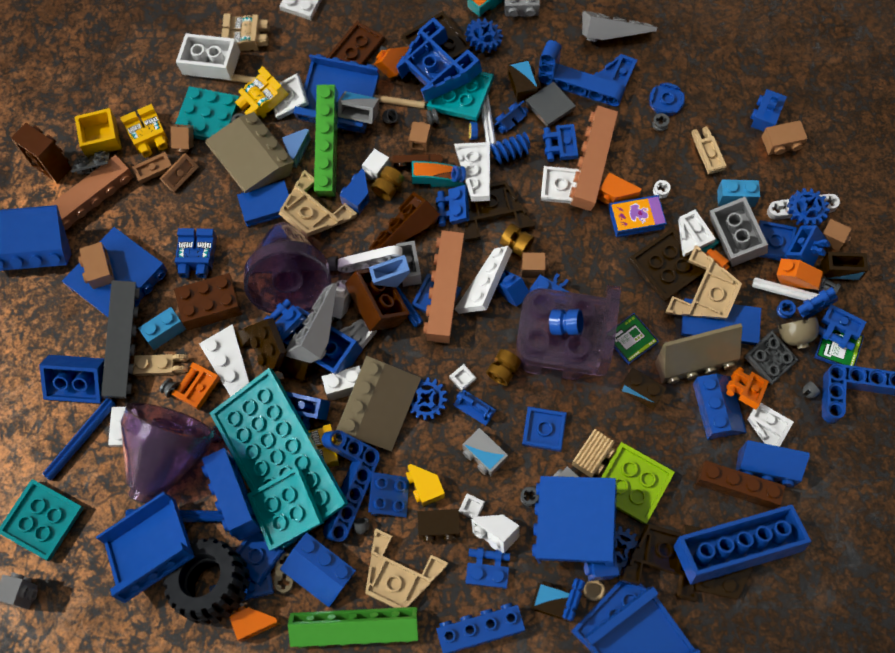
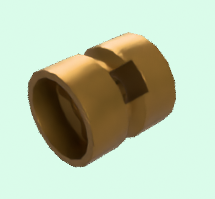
[371,166,404,201]
[499,223,535,257]
[486,349,521,386]

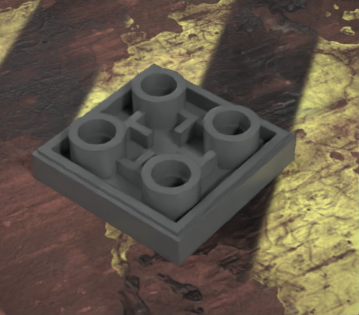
[526,82,576,127]
[744,331,798,386]

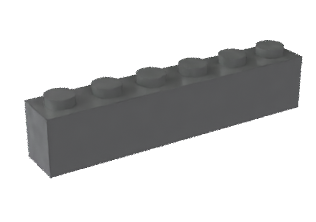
[101,280,140,399]

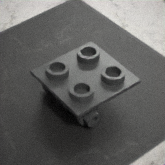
[71,150,111,175]

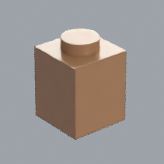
[408,122,431,152]
[171,124,194,152]
[822,219,852,251]
[522,252,549,278]

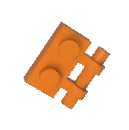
[726,367,769,410]

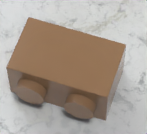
[762,120,808,155]
[78,242,115,289]

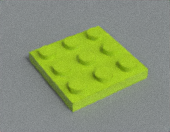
[601,442,675,525]

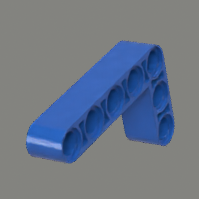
[538,40,625,106]
[822,364,895,424]
[321,430,380,542]

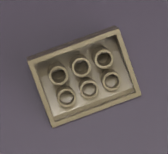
[205,112,294,193]
[655,323,742,384]
[336,355,421,452]

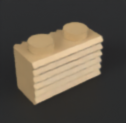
[572,429,615,477]

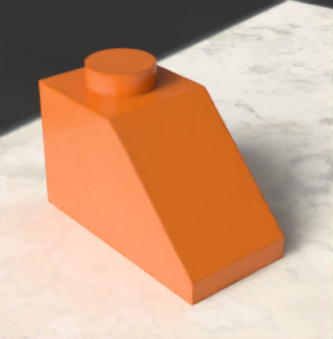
[374,47,409,78]
[597,172,642,204]
[776,258,824,290]
[229,606,280,642]

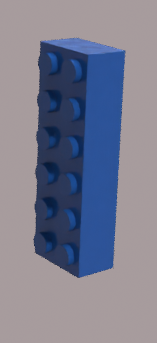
[673,504,812,585]

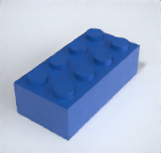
[202,448,261,541]

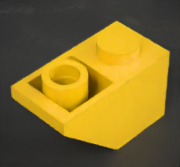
[406,464,445,507]

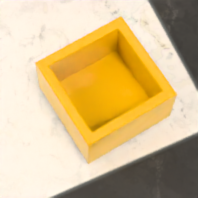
[74,108,122,157]

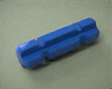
[562,578,585,621]

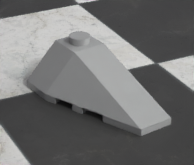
[582,11,657,42]
[286,283,337,363]

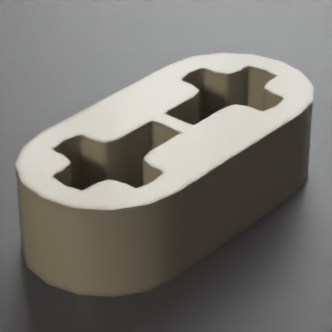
[274,553,294,594]

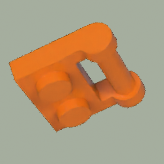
[171,362,221,410]

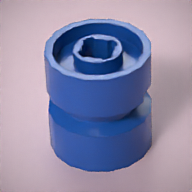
[549,309,584,335]

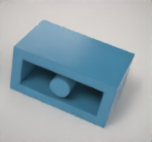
[717,179,760,207]
[138,307,186,350]

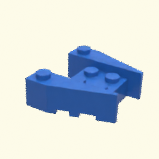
[396,17,482,102]

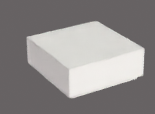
[449,364,477,391]
[459,493,485,519]

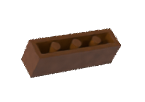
[695,460,785,510]

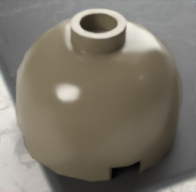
[778,317,819,349]

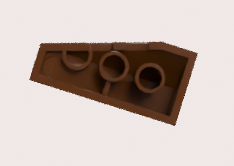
[369,192,440,251]

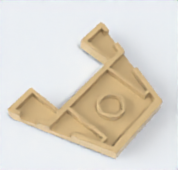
[279,170,357,237]
[665,245,742,320]
[365,528,448,608]

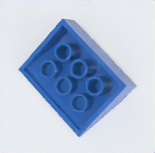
[0,205,72,271]

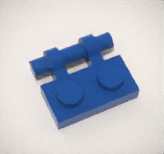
[542,124,578,162]
[436,185,470,227]
[797,287,838,320]
[264,298,306,341]
[819,304,866,351]
[465,547,510,589]

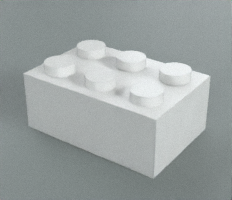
[176,33,240,80]

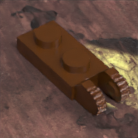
[392,153,443,166]

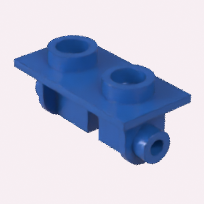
[493,100,529,134]
[453,389,496,426]

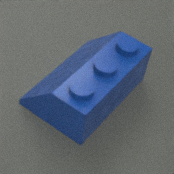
[39,355,105,404]
[693,374,747,440]
[736,440,810,487]
[280,532,356,608]

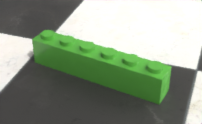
[314,85,338,197]
[288,607,418,648]

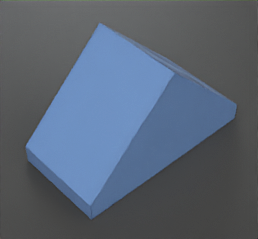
[282,129,311,168]
[369,255,410,288]

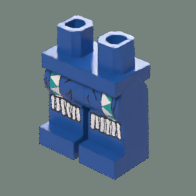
[175,228,217,278]

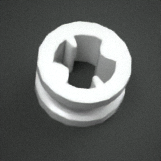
[653,180,671,199]

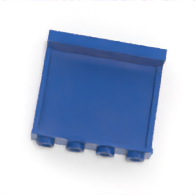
[294,54,380,134]
[62,227,168,317]
[532,476,617,567]
[96,492,195,603]
[582,587,700,653]

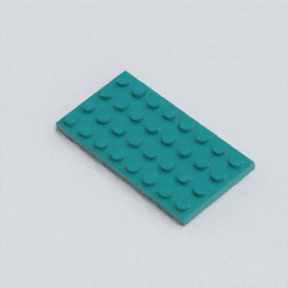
[210,368,349,549]

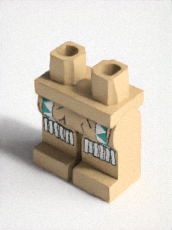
[221,14,270,51]

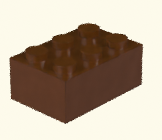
[11,123,72,184]
[345,269,410,331]
[174,273,243,331]

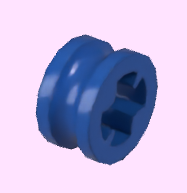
[451,166,466,183]
[776,300,796,319]

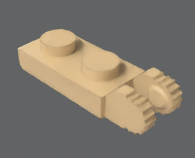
[692,126,727,175]
[133,354,189,376]

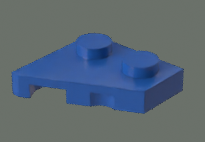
[594,54,637,88]

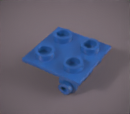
[368,472,409,518]

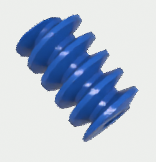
[490,132,530,164]

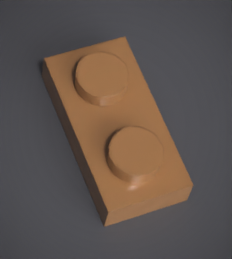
[132,152,172,184]
[160,153,199,192]

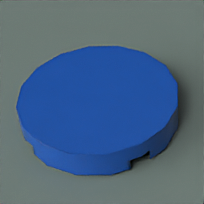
[649,83,685,116]

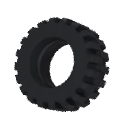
[164,538,250,625]

